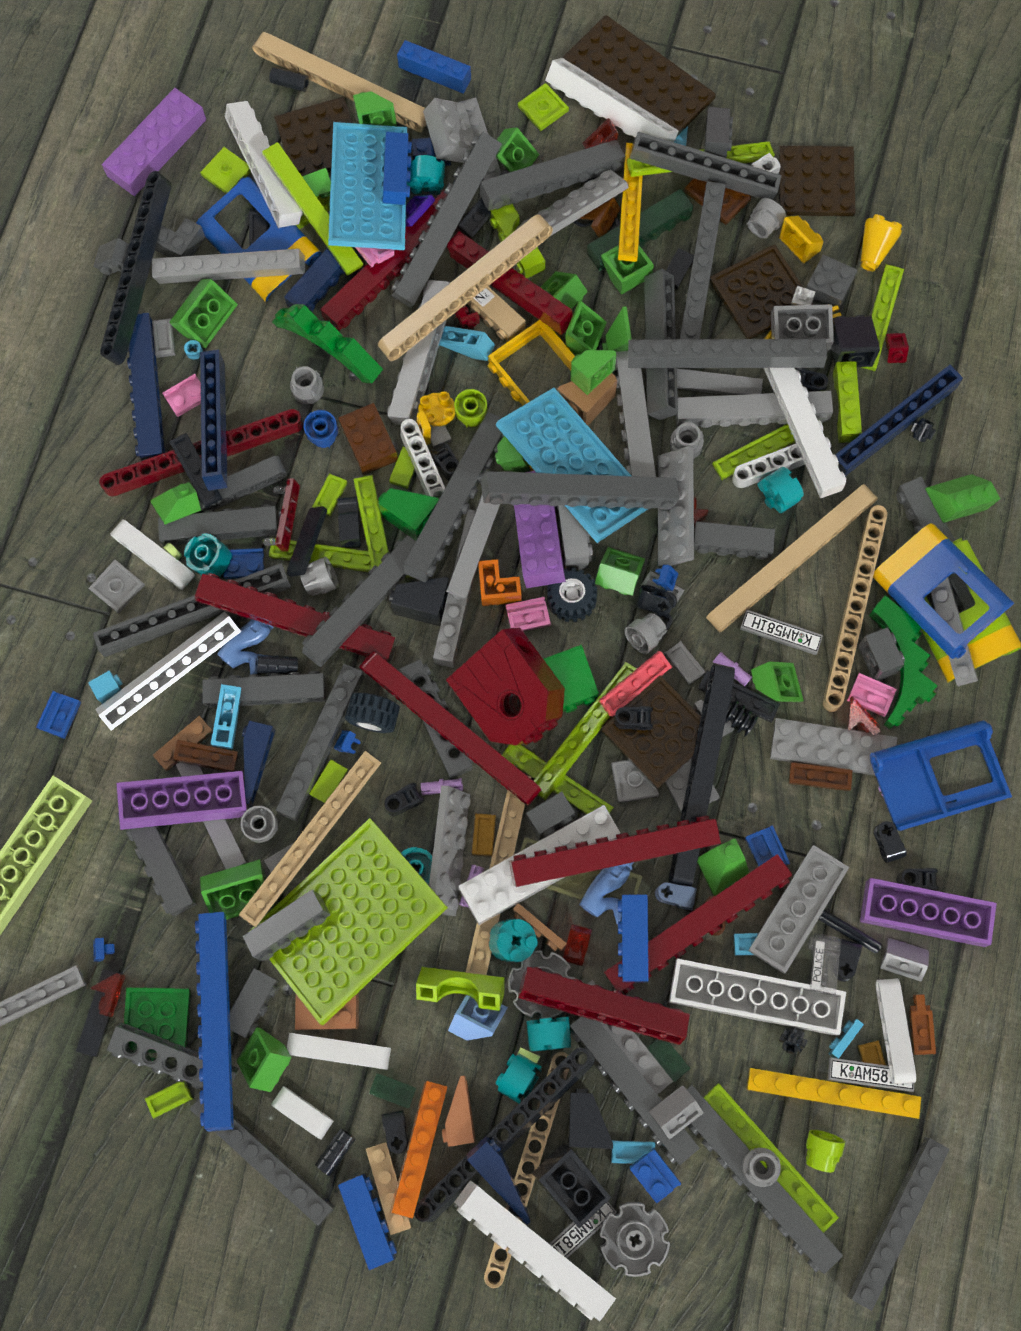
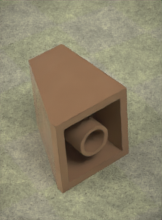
[557,373,617,426]

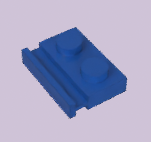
[224,549,264,579]
[36,691,81,739]
[745,825,790,867]
[629,1148,681,1203]

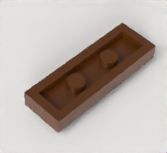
[173,740,238,772]
[788,762,853,791]

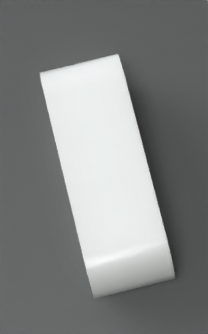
[271,1086,334,1140]

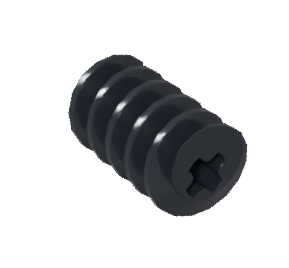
[725,695,758,737]

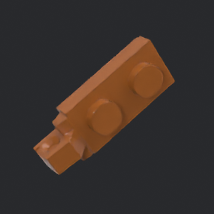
[909,994,936,1055]

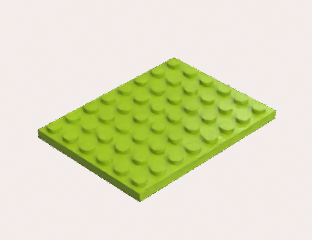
[248,818,448,1025]

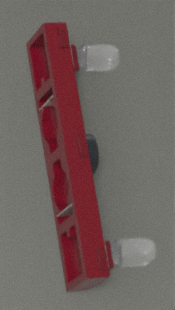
[263,478,300,552]

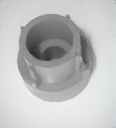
[747,198,786,238]
[290,366,324,404]
[670,421,704,459]
[300,557,339,596]
[625,613,667,654]
[240,806,278,843]
[742,1148,781,1187]

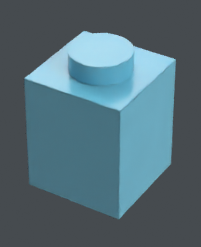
[88,671,123,704]

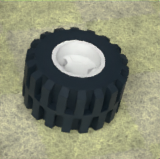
[547,568,597,623]
[345,693,400,733]

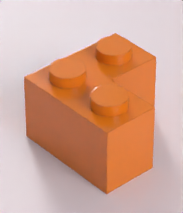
[478,559,522,606]

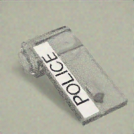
[808,933,841,995]

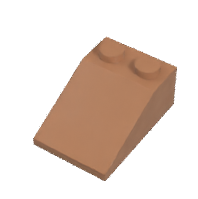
[295,992,359,1030]
[442,1076,476,1147]

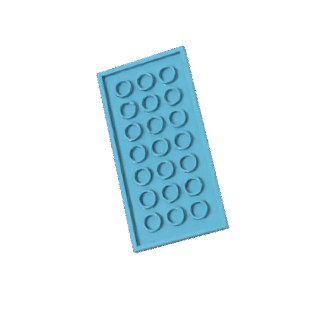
[328,122,407,250]
[496,388,648,543]

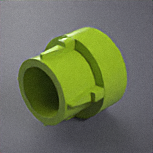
[454,389,488,428]
[806,1130,846,1173]

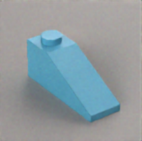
[439,326,495,361]
[211,684,242,750]

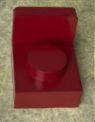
[455,305,480,329]
[885,333,909,363]

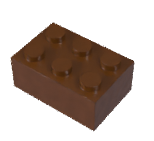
[338,403,398,475]

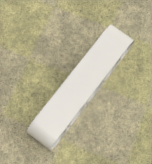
[400,419,445,497]
[732,444,805,488]
[110,519,195,591]
[876,978,916,1084]
[287,1033,391,1070]

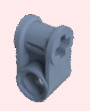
[655,882,697,910]

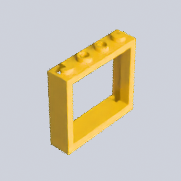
[487,320,575,406]

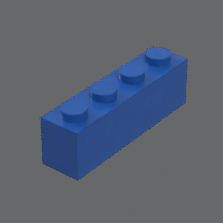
[397,40,471,94]
[383,132,412,205]
[618,895,648,982]
[338,1174,397,1270]

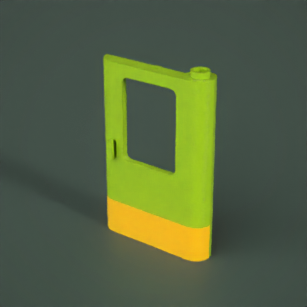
[921,538,1021,683]

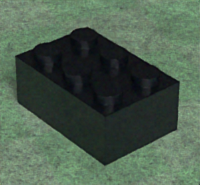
[531,1143,611,1229]

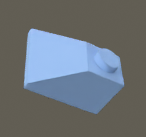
[448,995,508,1040]

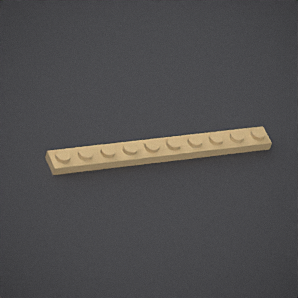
[239,751,381,927]
[466,775,531,975]

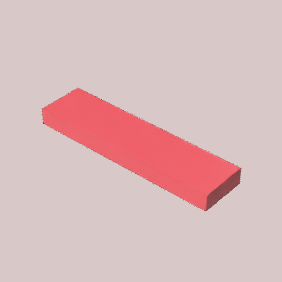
[598,651,672,716]

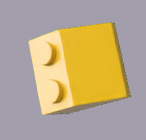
[779,216,824,264]

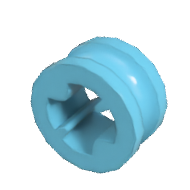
[184,340,203,360]

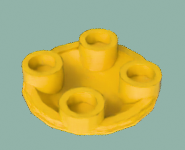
[418,391,455,426]

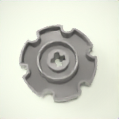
[508,950,575,1019]
[599,1202,670,1277]

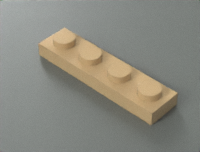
[366,1142,412,1235]

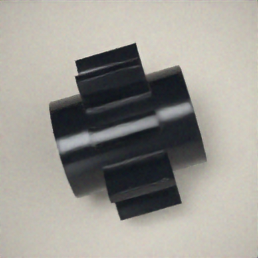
[910,418,936,442]
[779,1027,808,1054]

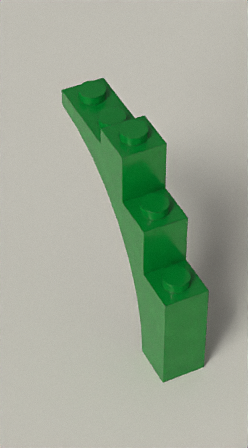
[272,304,383,384]
[869,596,938,730]

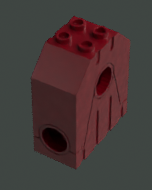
[446,627,565,745]

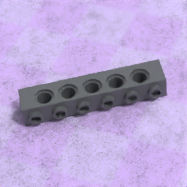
[398,659,474,780]
[107,1022,239,1090]

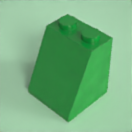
[378,488,439,541]
[544,645,599,713]

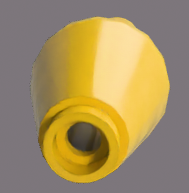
[860,214,902,272]

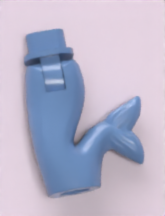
[217,619,274,674]
[579,862,634,924]

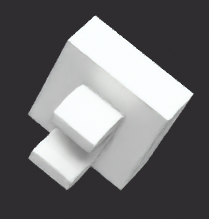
[790,286,815,306]

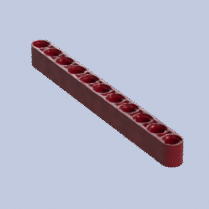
[99,409,303,496]
[359,651,542,806]

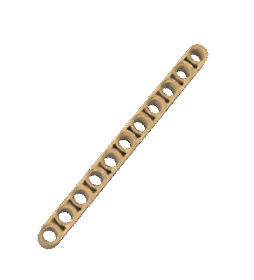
[252,32,427,132]
[378,214,553,361]
[706,484,878,633]
[823,505,887,712]
[484,1052,569,1288]

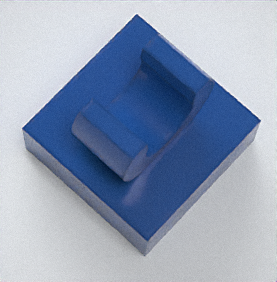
[653,565,678,591]
[334,730,361,754]
[93,938,114,962]

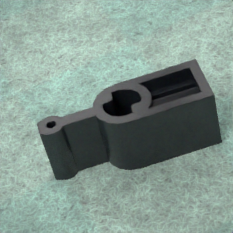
[338,497,361,548]

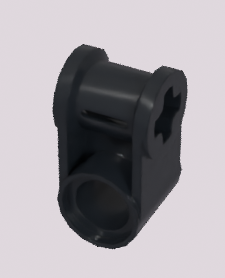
[795,368,828,392]
[430,442,459,481]
[637,585,677,615]
[613,706,653,730]
[384,782,425,816]
[873,821,907,863]
[896,868,939,891]
[834,939,862,982]
[382,1110,408,1154]

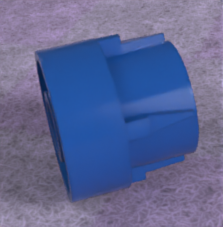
[304,410,338,448]

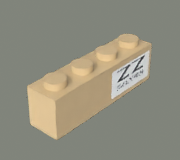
[467,287,526,342]

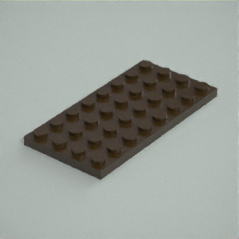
[562,15,716,137]

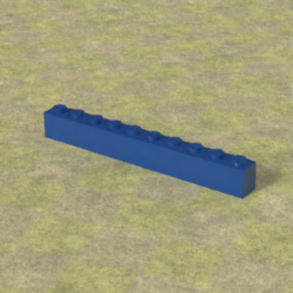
[195,912,234,1132]

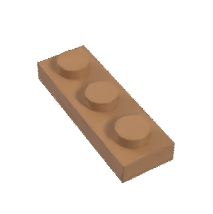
[153,716,213,771]
[513,903,567,951]

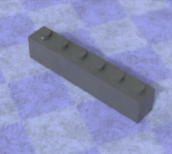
[158,504,279,546]
[203,671,326,708]
[117,806,197,916]

